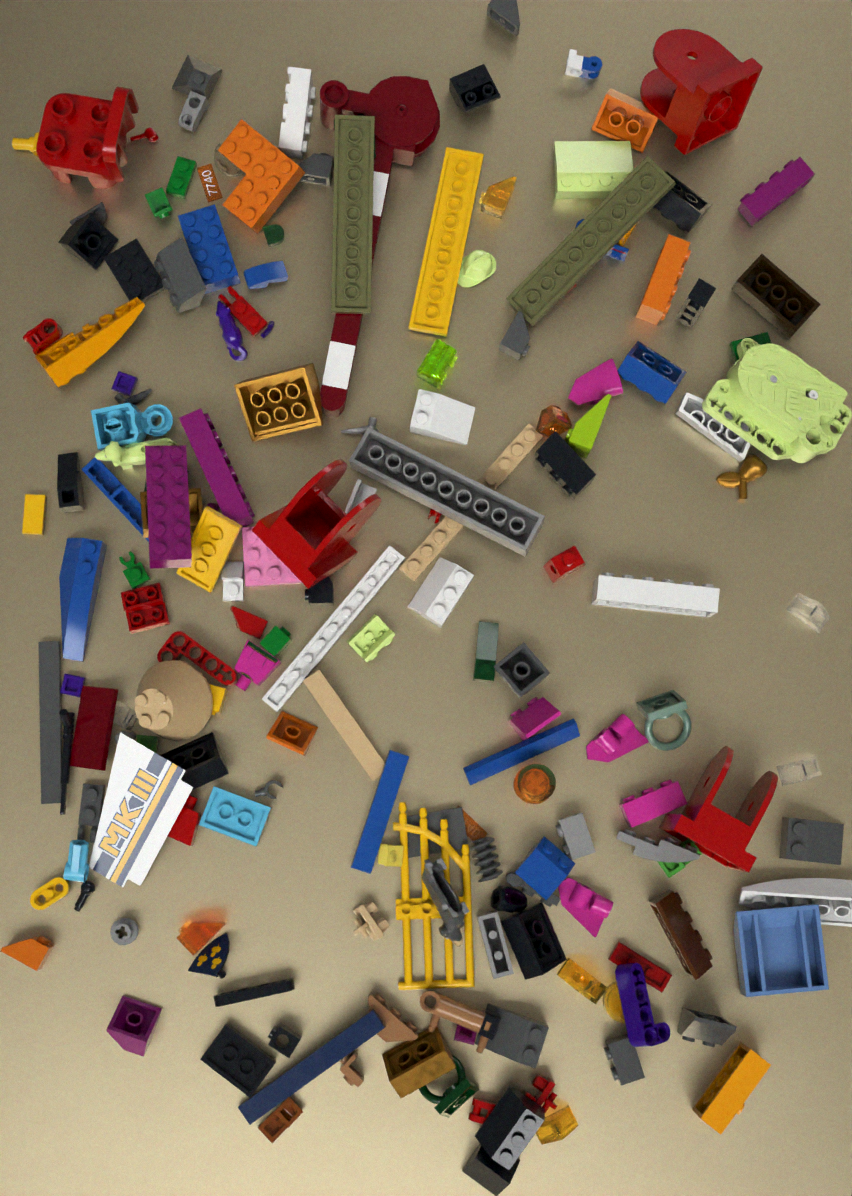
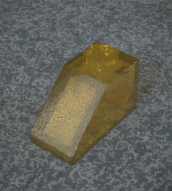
[479,176,517,219]
[557,958,608,1004]

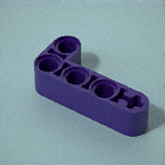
[615,963,671,1047]

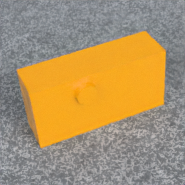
[692,1042,771,1135]

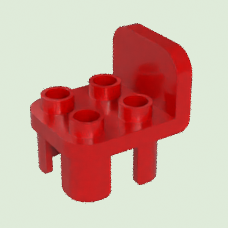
[36,87,139,189]

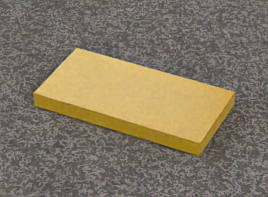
[176,506,242,593]

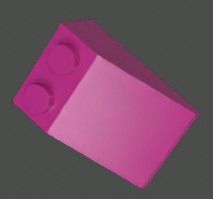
[509,697,561,741]

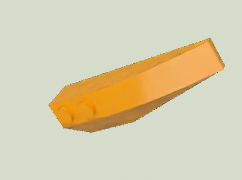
[35,297,145,387]

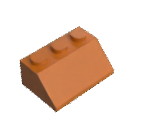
[592,88,659,153]

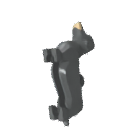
[422,858,469,947]

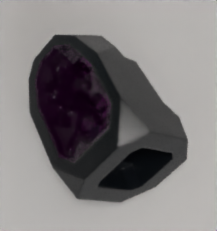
[491,885,527,913]

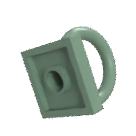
[636,690,691,751]

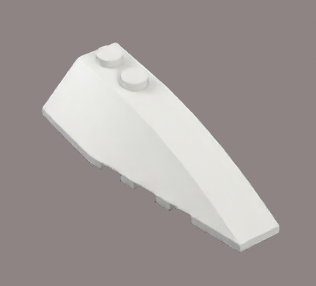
[739,878,852,927]

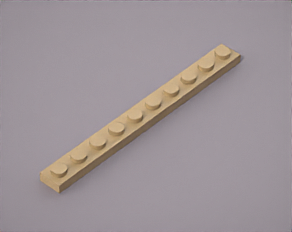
[399,423,543,582]

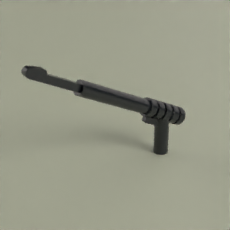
[59,709,75,815]

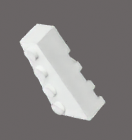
[278,66,316,159]
[675,392,751,462]

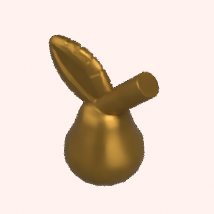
[716,454,767,499]

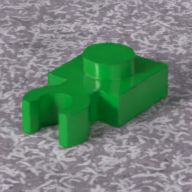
[119,551,151,589]

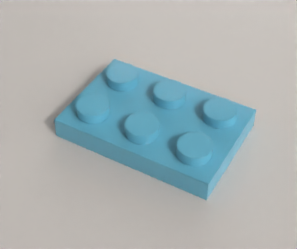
[199,786,271,846]

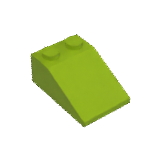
[564,394,612,459]

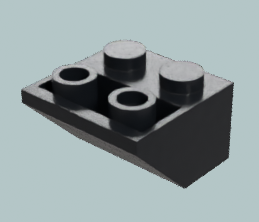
[449,64,501,113]

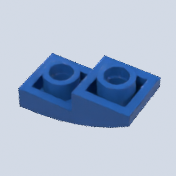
[243,261,288,289]

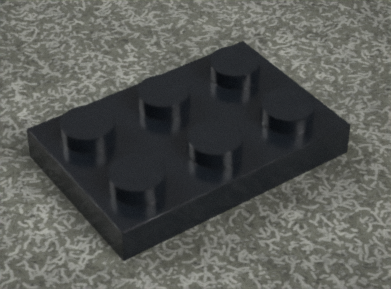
[103,238,165,302]
[200,1023,276,1098]

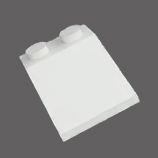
[410,389,475,445]

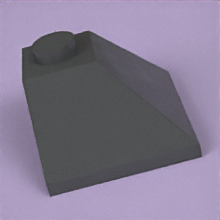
[172,55,222,100]

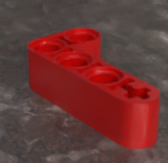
[157,631,238,687]

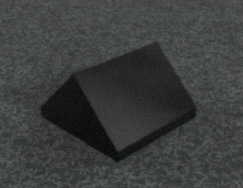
[462,1144,520,1196]

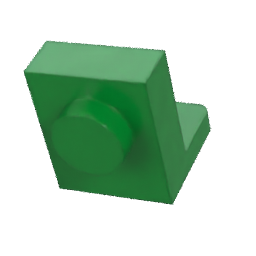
[145,187,173,219]

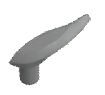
[341,417,379,435]

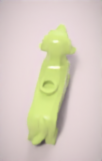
[95,438,179,470]

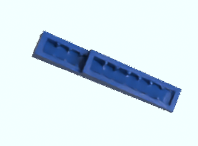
[81,457,149,542]

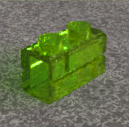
[417,339,458,388]

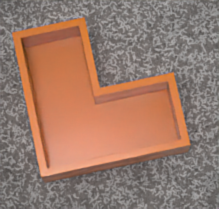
[218,119,305,234]

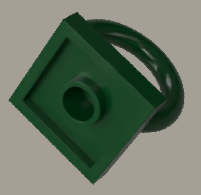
[419,1055,479,1118]

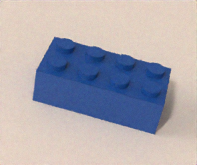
[178,204,241,295]

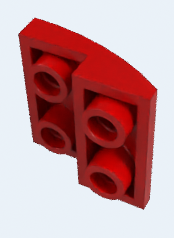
[121,583,170,634]

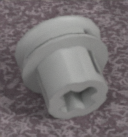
[110,917,139,945]

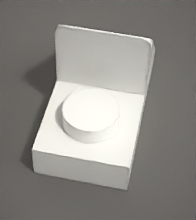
[221,561,244,601]

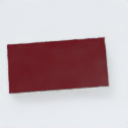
[70,686,118,771]

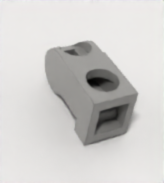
[178,91,210,132]

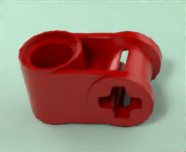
[23,318,63,355]

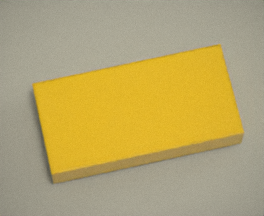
[22,494,47,535]

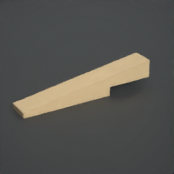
[303,670,385,781]

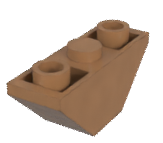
[368,992,418,1043]

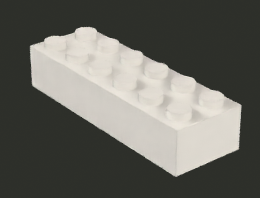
[591,573,720,618]

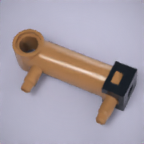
[420,990,501,1053]

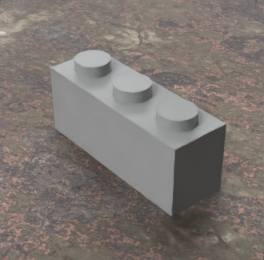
[476,910,514,979]

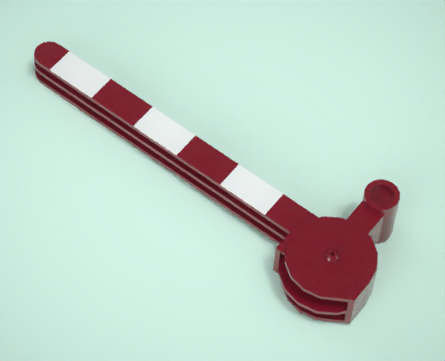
[320,76,440,418]

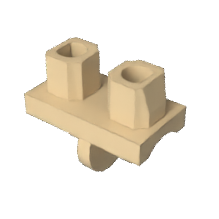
[353,902,389,941]

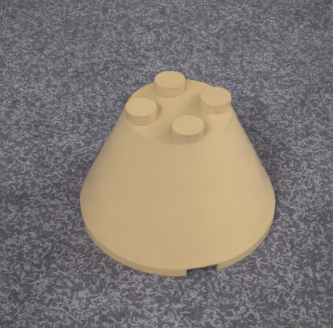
[135,660,213,741]

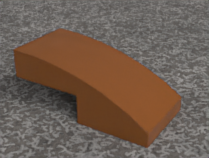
[257,1097,303,1143]

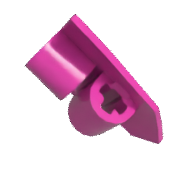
[568,359,623,405]
[586,713,648,762]
[558,877,613,937]

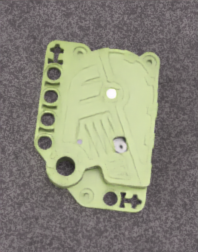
[702,338,852,463]

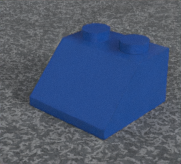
[515,836,576,900]

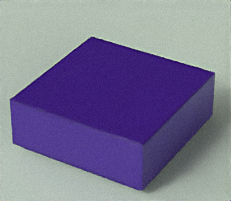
[111,371,138,397]
[60,674,86,698]

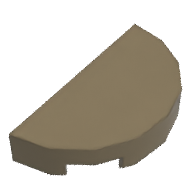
[214,143,244,177]

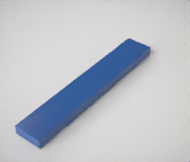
[463,718,580,785]
[351,750,409,874]

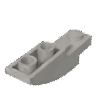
[616,828,700,863]

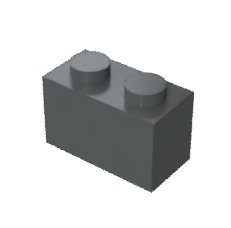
[604,1034,645,1086]

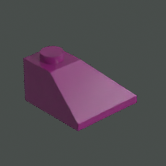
[106,996,162,1057]

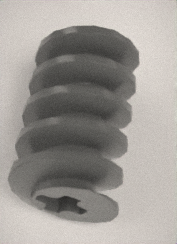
[469,837,503,882]

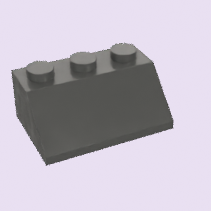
[154,237,206,313]

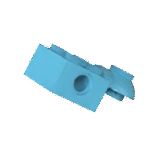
[91,402,173,451]

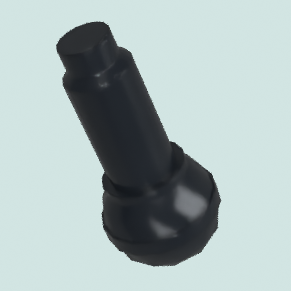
[74,881,95,912]

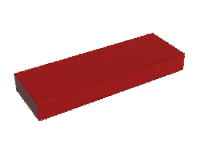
[608,941,672,993]

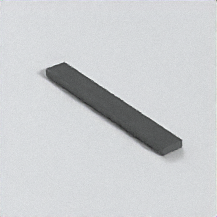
[38,641,62,804]

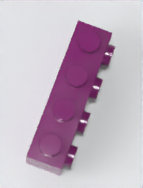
[737,157,815,226]

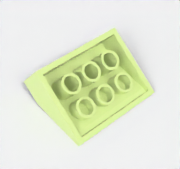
[554,141,634,199]

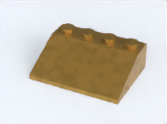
[234,363,323,442]

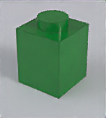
[260,626,292,658]

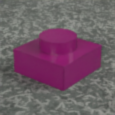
[454,1024,477,1045]

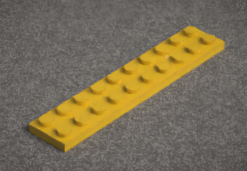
[409,147,484,337]

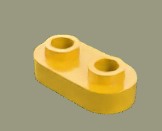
[30,877,70,910]

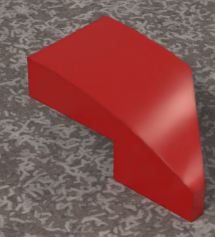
[230,606,268,639]

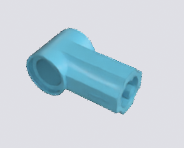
[63,840,89,883]

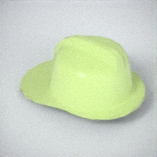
[458,250,496,287]

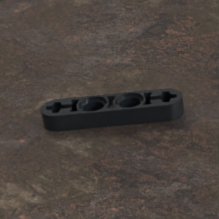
[213,978,295,1007]

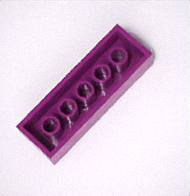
[179,408,255,529]
[145,445,192,569]

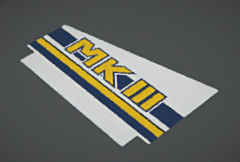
[89,733,193,887]

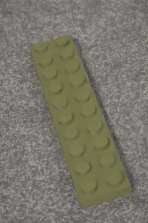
[331,115,375,314]
[506,156,676,326]

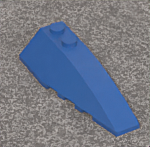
[59,538,107,662]

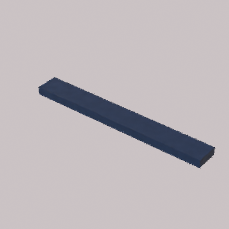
[238,1009,386,1125]

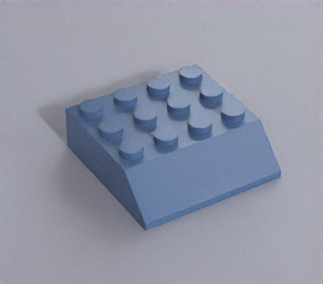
[733,904,829,997]

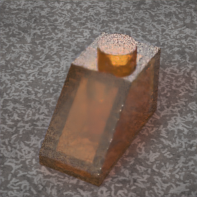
[536,405,572,438]
[177,921,226,956]

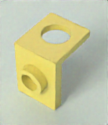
[378,843,404,867]

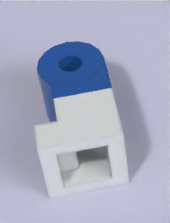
[565,49,602,79]

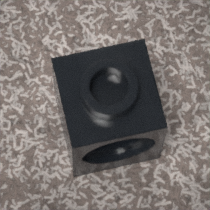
[268,1023,302,1058]

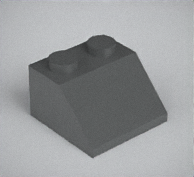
[493,642,550,698]

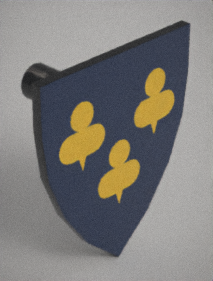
[188,933,230,979]

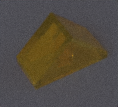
[536,1105,579,1145]

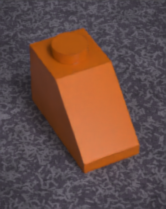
[1,936,54,971]

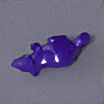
[216,301,248,361]

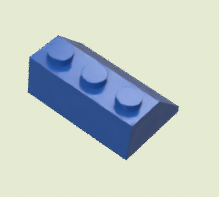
[617,341,687,404]

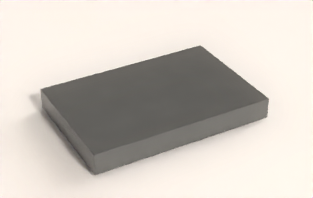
[407,807,468,858]

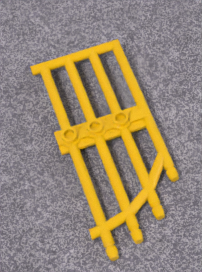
[393,802,475,990]

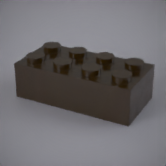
[732,254,821,339]

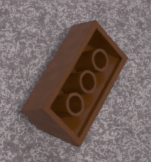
[648,890,713,980]

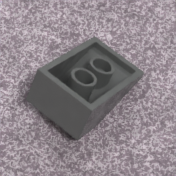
[779,817,844,865]
[475,1003,549,1069]
[677,1007,736,1047]

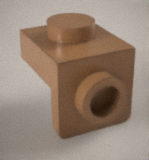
[340,1051,364,1087]

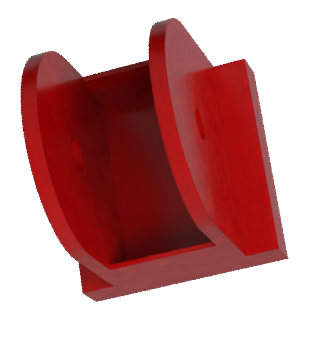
[640,29,763,155]
[252,459,381,589]
[659,746,778,873]

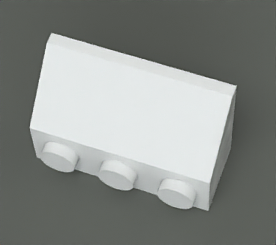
[408,557,474,628]

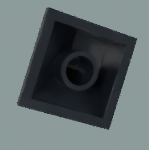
[58,214,118,270]

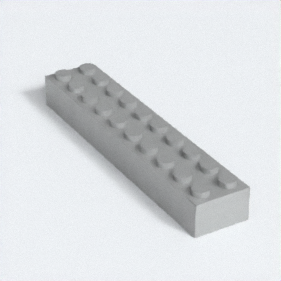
[349,427,545,557]

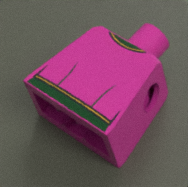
[234,640,282,691]

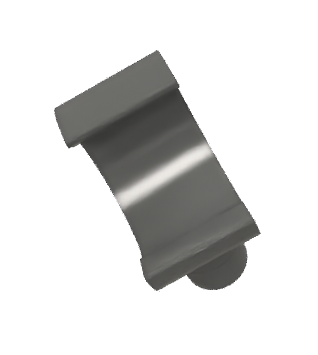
[255,780,283,799]

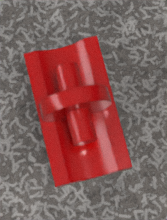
[524,1074,557,1113]

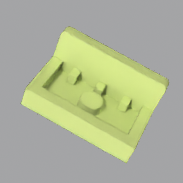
[346,614,395,662]

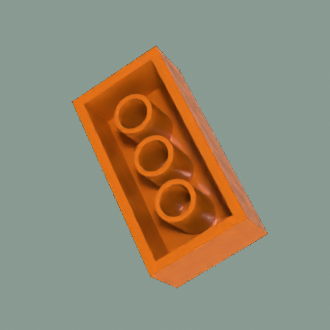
[636,234,691,325]

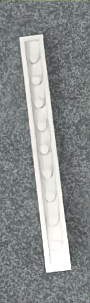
[262,545,405,712]

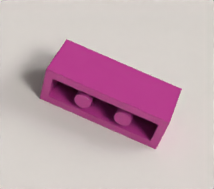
[619,779,688,828]

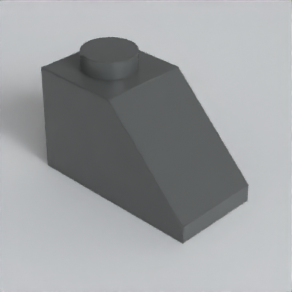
[487,0,520,37]
[297,153,334,186]
[499,311,531,360]

